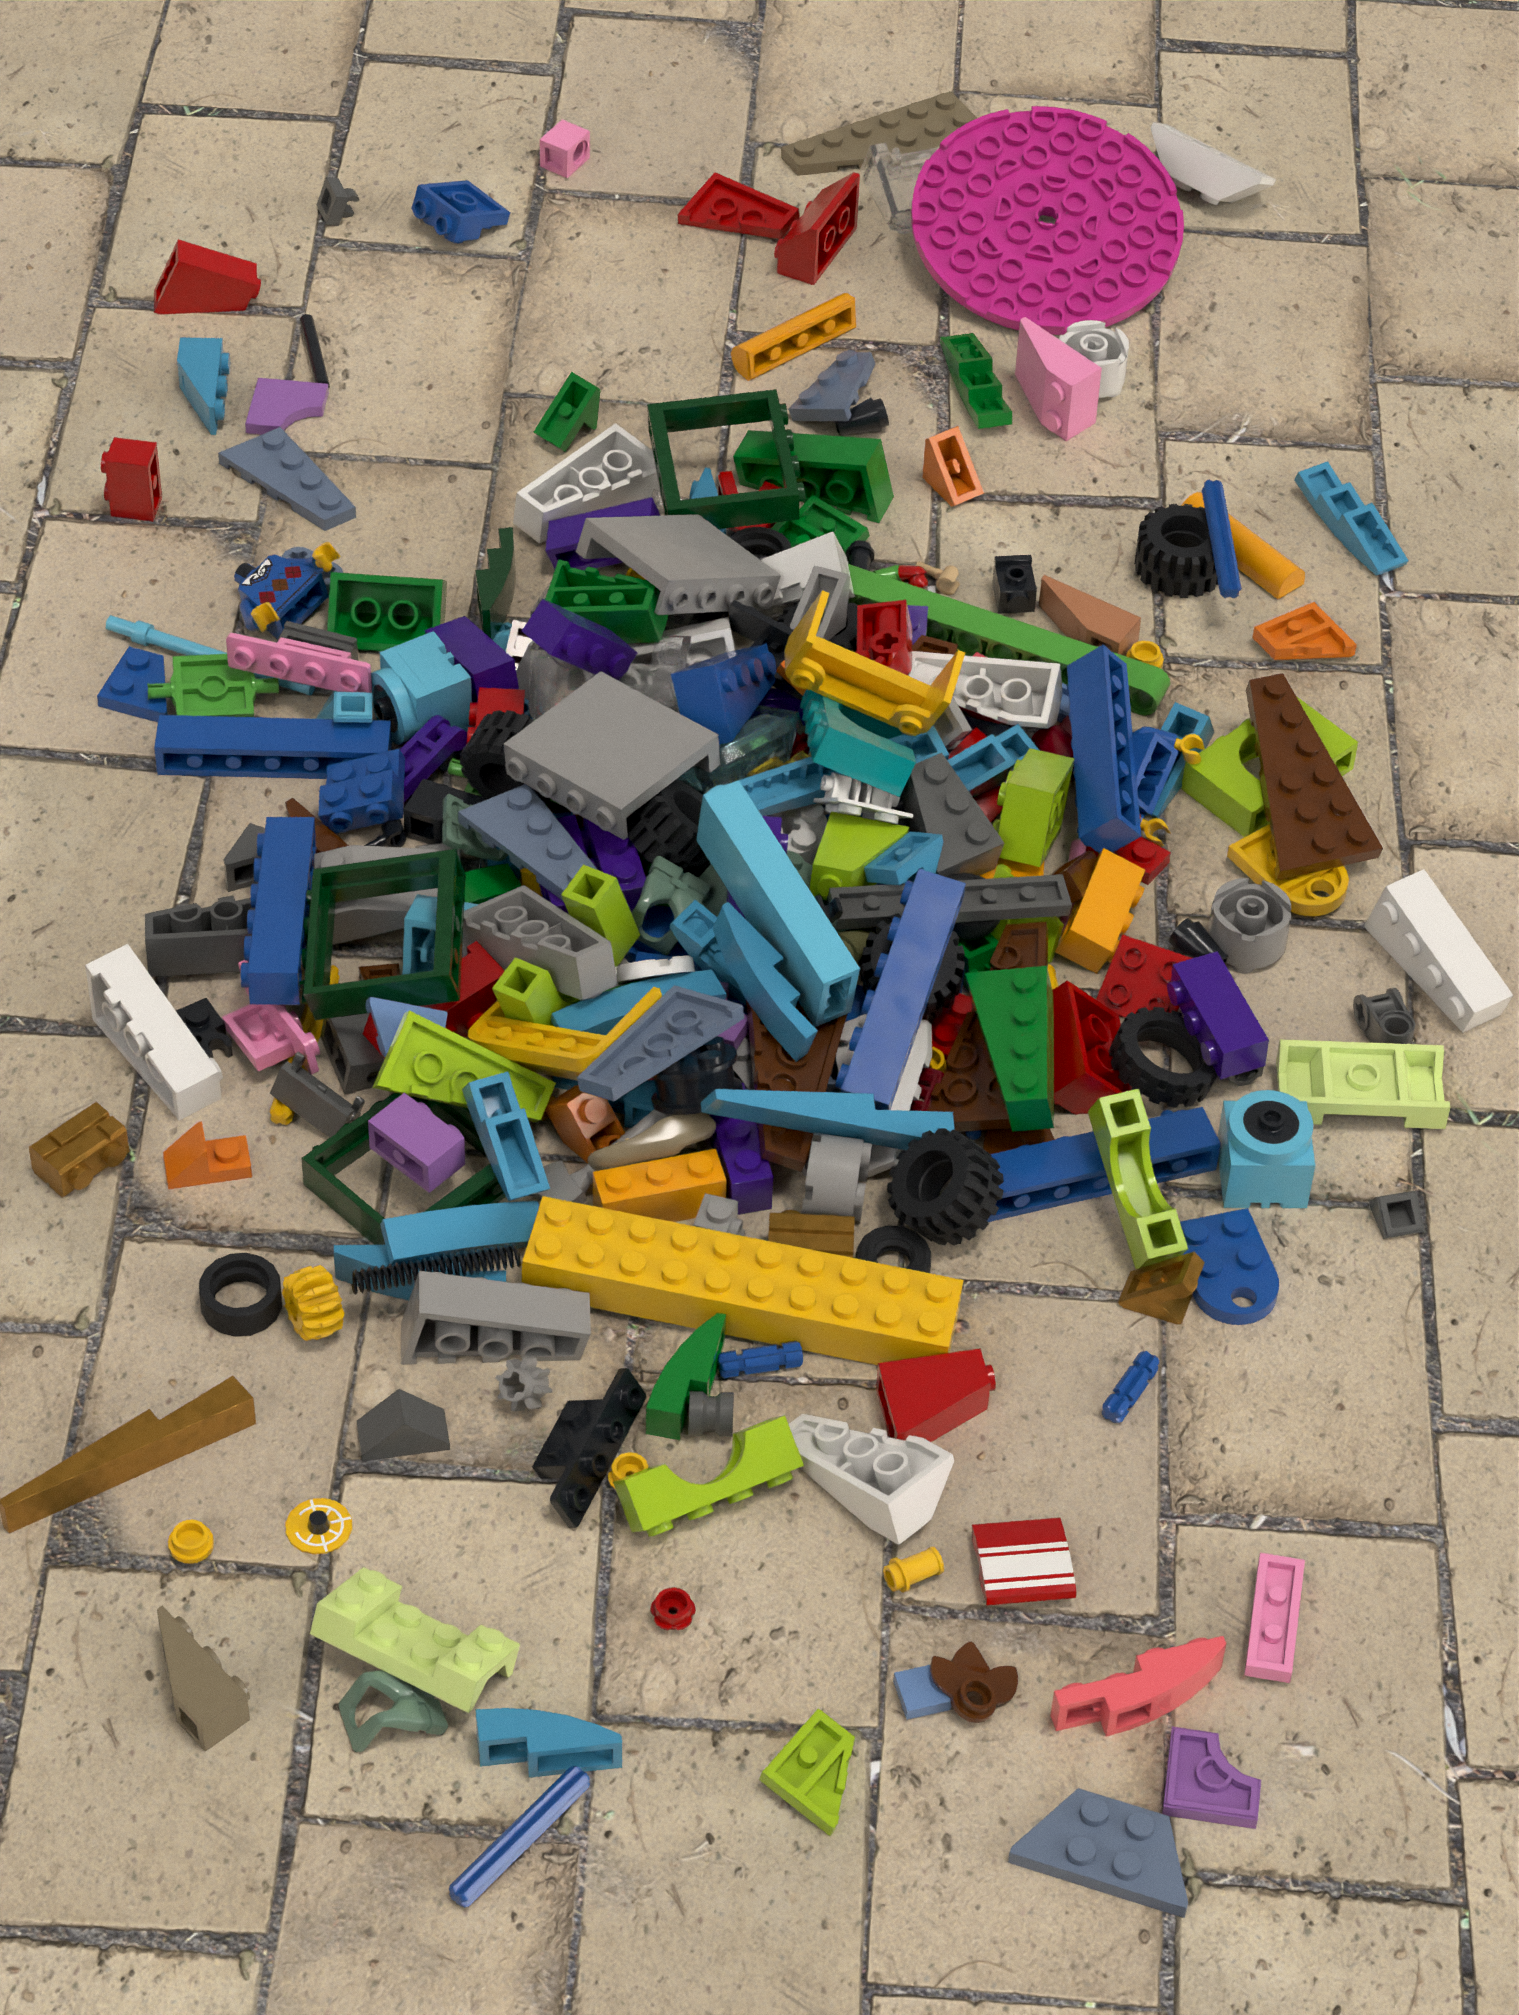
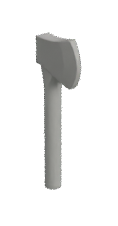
[530,1109,671,1204]

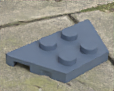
[1008,1788,1188,1918]

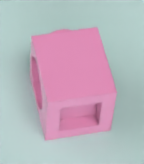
[539,119,590,178]

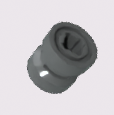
[688,1391,734,1437]

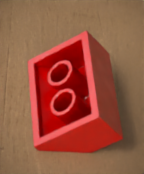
[774,172,860,285]
[1052,980,1133,1115]

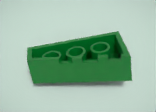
[733,430,894,523]
[965,966,1054,1132]

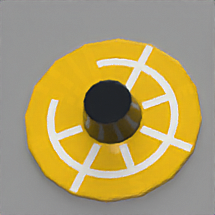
[285,1498,352,1555]

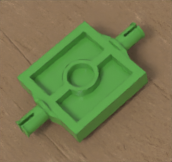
[147,654,279,717]

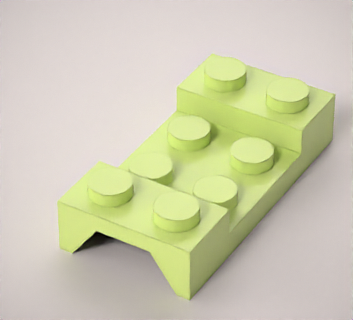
[1276,1039,1450,1129]
[310,1567,520,1713]

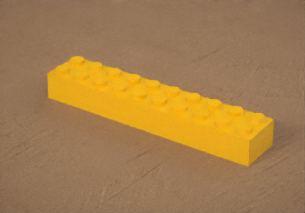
[522,1196,964,1365]

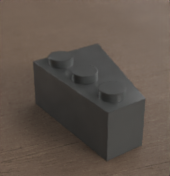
[901,753,1005,877]

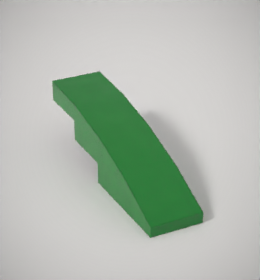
[940,333,1012,429]

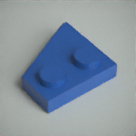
[97,646,168,722]

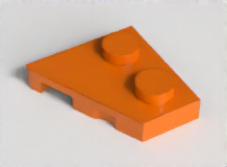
[1252,602,1357,660]

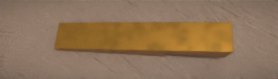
[0,1376,256,1534]

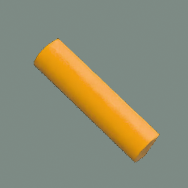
[731,293,856,381]
[1181,492,1305,599]

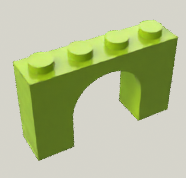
[1181,696,1358,837]
[492,864,640,1026]

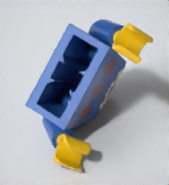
[234,542,341,639]
[1133,726,1205,847]

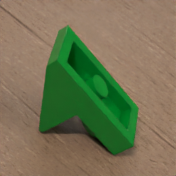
[533,372,601,452]

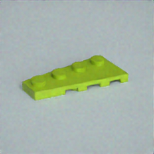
[372,1010,556,1122]

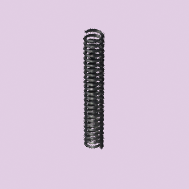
[351,1243,521,1295]

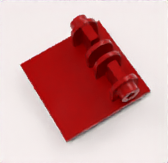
[1096,934,1193,1018]

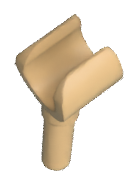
[915,561,960,595]

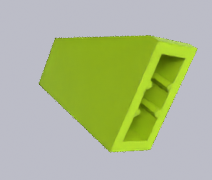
[809,811,909,900]

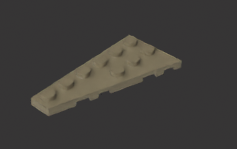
[781,91,977,176]

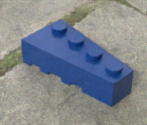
[671,644,776,744]

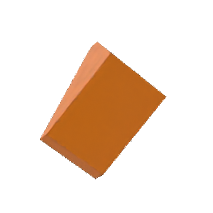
[923,426,984,507]

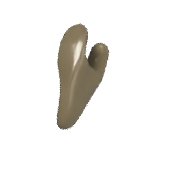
[587,1113,716,1171]

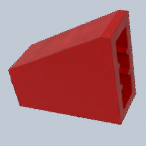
[154,239,261,315]
[876,1348,996,1442]

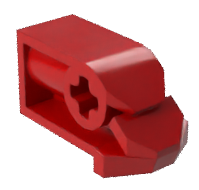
[855,599,912,675]

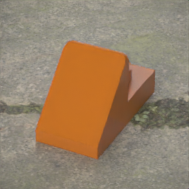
[163,1121,252,1189]

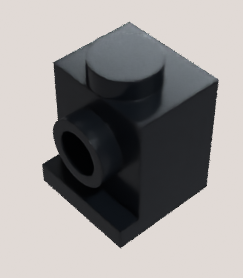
[992,555,1037,614]

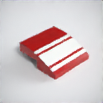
[972,1517,1076,1606]

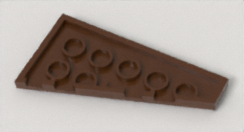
[1246,673,1383,881]
[746,971,848,1172]

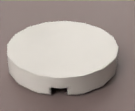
[615,955,695,984]

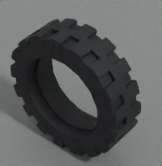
[1109,1007,1218,1108]

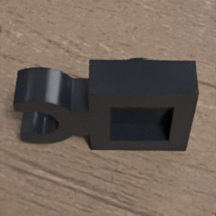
[176,998,233,1058]

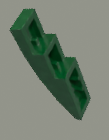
[475,527,516,640]

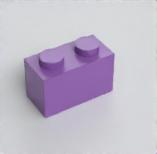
[368,1093,465,1193]

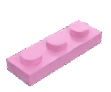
[1244,1552,1305,1683]

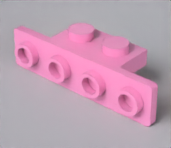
[226,633,372,693]
[222,960,320,1075]

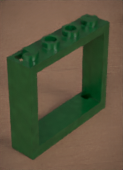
[647,389,806,529]
[299,849,466,1020]
[301,1093,506,1245]

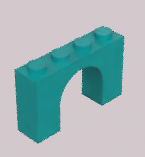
[800,689,916,797]

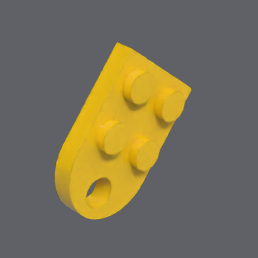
[1227,824,1349,916]

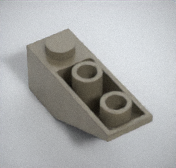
[157,1605,250,1752]

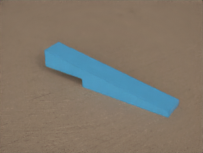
[726,725,949,816]
[701,1089,955,1150]

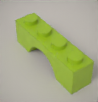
[1088,1089,1188,1269]
[613,1415,804,1537]

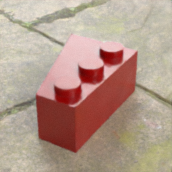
[362,941,505,1058]

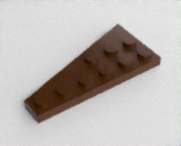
[927,922,1048,1132]

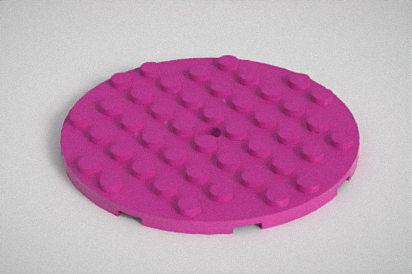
[911,106,1184,335]

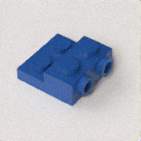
[411,180,511,243]
[318,749,405,834]

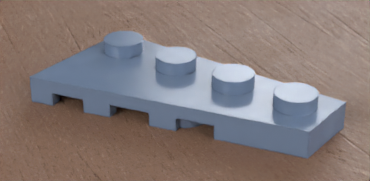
[218,427,356,531]
[458,784,597,902]
[577,985,744,1101]

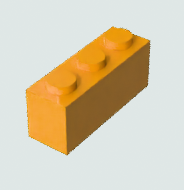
[1055,848,1145,974]
[593,1149,726,1222]

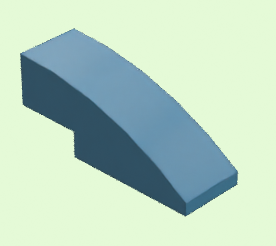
[947,724,1040,797]
[462,1072,550,1201]
[475,1708,622,1778]

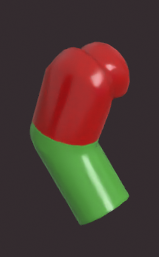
[873,565,928,589]

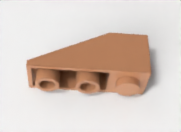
[1039,575,1141,656]

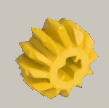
[282,1265,345,1341]

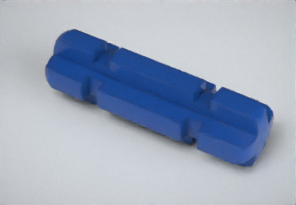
[717,1341,803,1378]
[1102,1351,1160,1423]

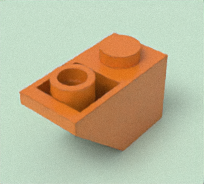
[545,1085,625,1164]

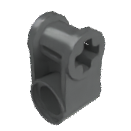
[1353,987,1416,1044]

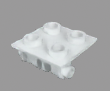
[813,772,913,824]

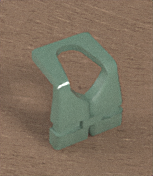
[442,794,508,861]
[631,856,712,955]
[339,1670,449,1752]

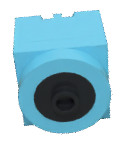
[371,631,472,745]
[1217,1090,1316,1208]

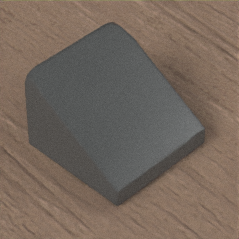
[1369,1190,1425,1239]

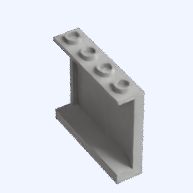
[576,514,781,615]
[504,672,720,840]

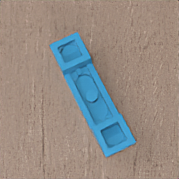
[670,900,746,1005]

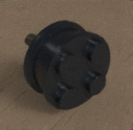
[651,1036,743,1152]

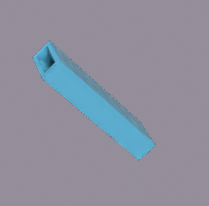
[696,780,860,1027]

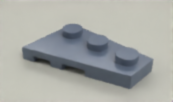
[788,350,875,421]

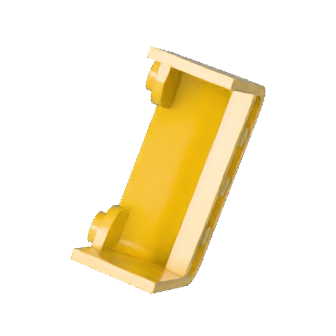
[784,590,965,736]
[468,987,662,1081]

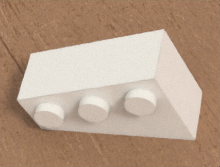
[758,532,855,618]

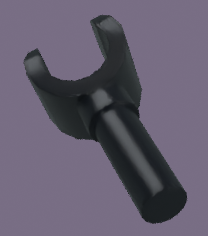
[364,819,406,847]

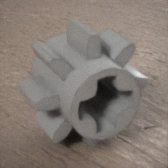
[496,1357,552,1411]

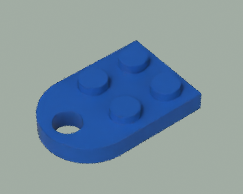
[1180,1208,1279,1325]

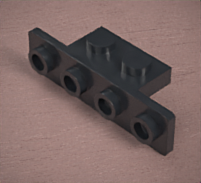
[729,600,803,700]
[532,1368,646,1528]

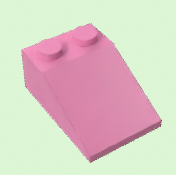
[1015,317,1102,441]

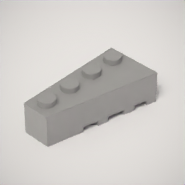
[462,885,618,1000]
[401,1271,591,1365]

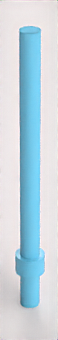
[106,615,315,696]

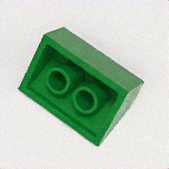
[327,572,447,651]

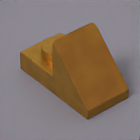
[1118,1251,1205,1324]

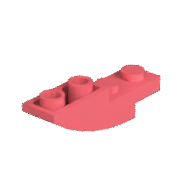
[1050,1636,1226,1737]

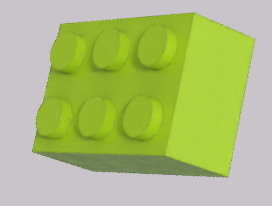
[993,748,1075,867]

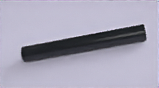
[300,314,330,388]

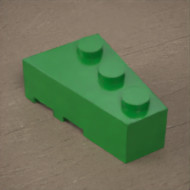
[545,560,669,644]

